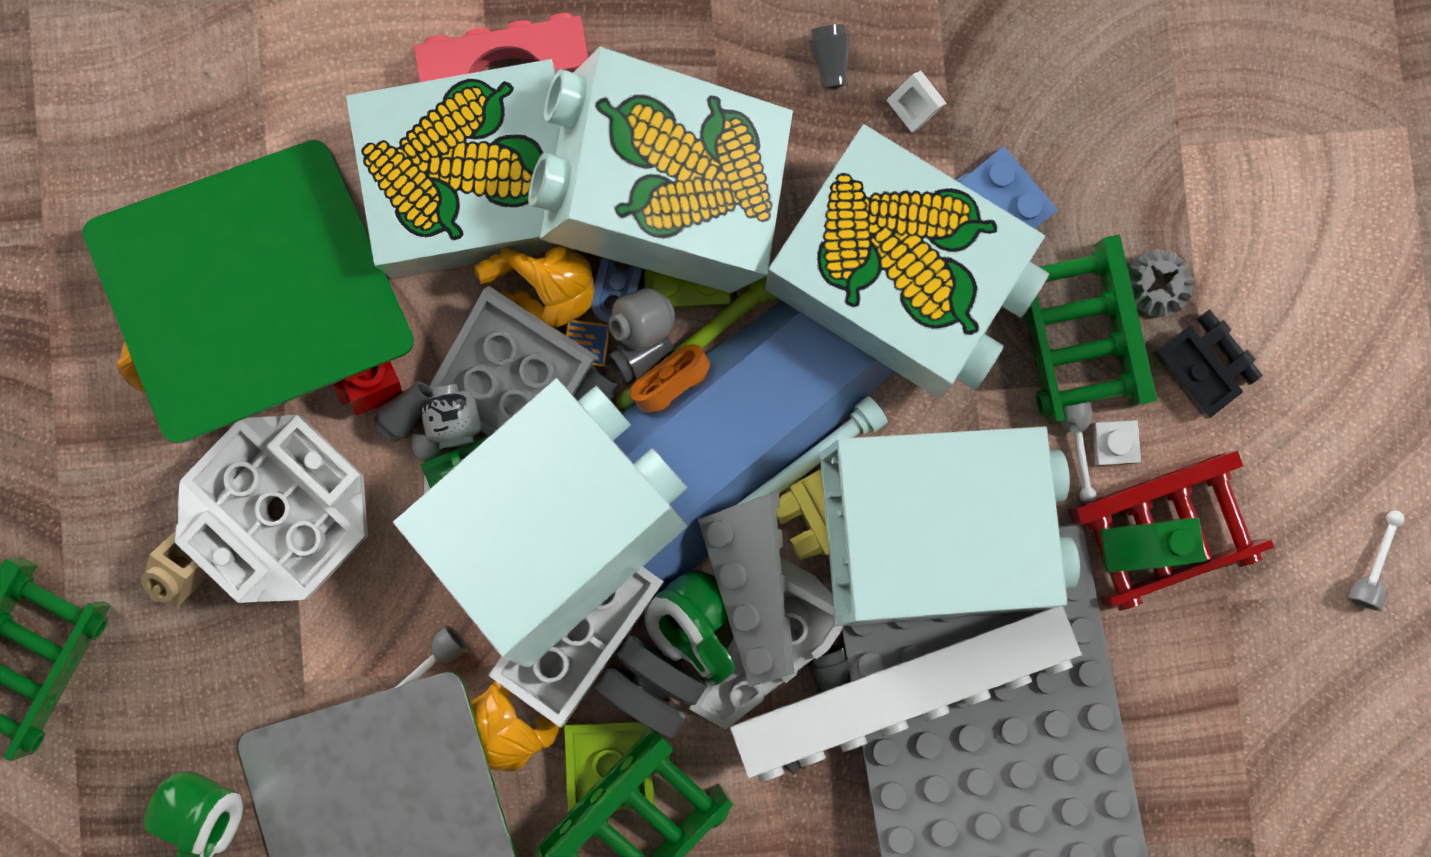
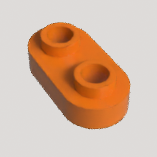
[630,344,710,413]

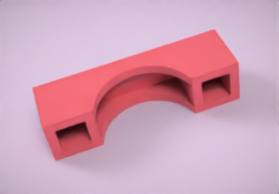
[414,13,589,82]

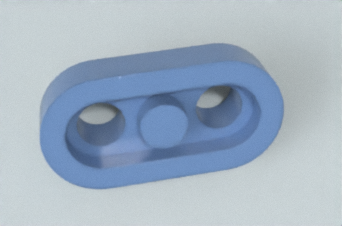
[591,257,643,325]

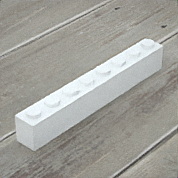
[730,606,1082,783]

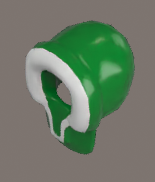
[644,570,735,686]
[143,771,243,857]

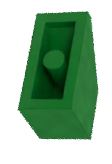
[1100,517,1206,572]

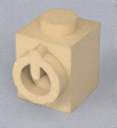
[141,530,206,608]

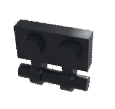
[1153,309,1263,419]

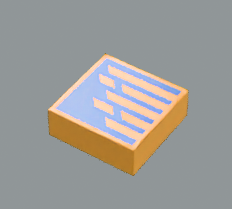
[566,320,610,368]

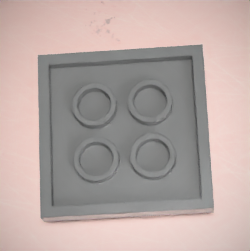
[429,287,597,436]

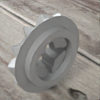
[1128,249,1195,317]

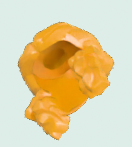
[474,244,595,328]
[470,681,580,772]

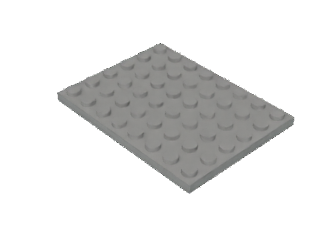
[841,523,1148,857]

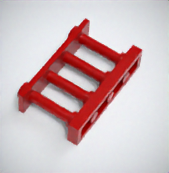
[1067,450,1275,611]

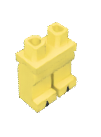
[776,469,829,560]

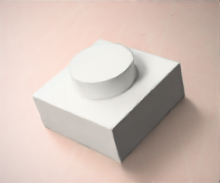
[886,71,947,133]
[1092,420,1141,466]

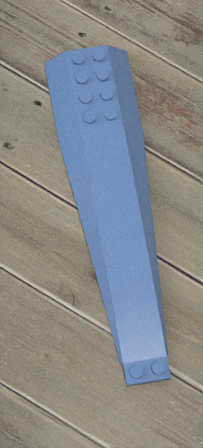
[613,146,1058,595]

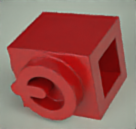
[333,361,402,416]

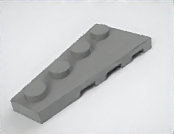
[698,492,794,687]

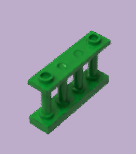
[1024,234,1157,424]
[0,557,111,761]
[533,728,734,857]

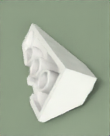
[689,556,844,730]
[488,567,664,727]

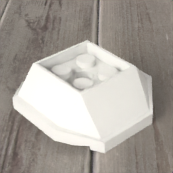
[175,415,368,603]

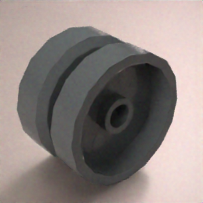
[595,634,708,738]

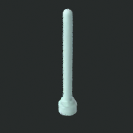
[736,396,888,505]

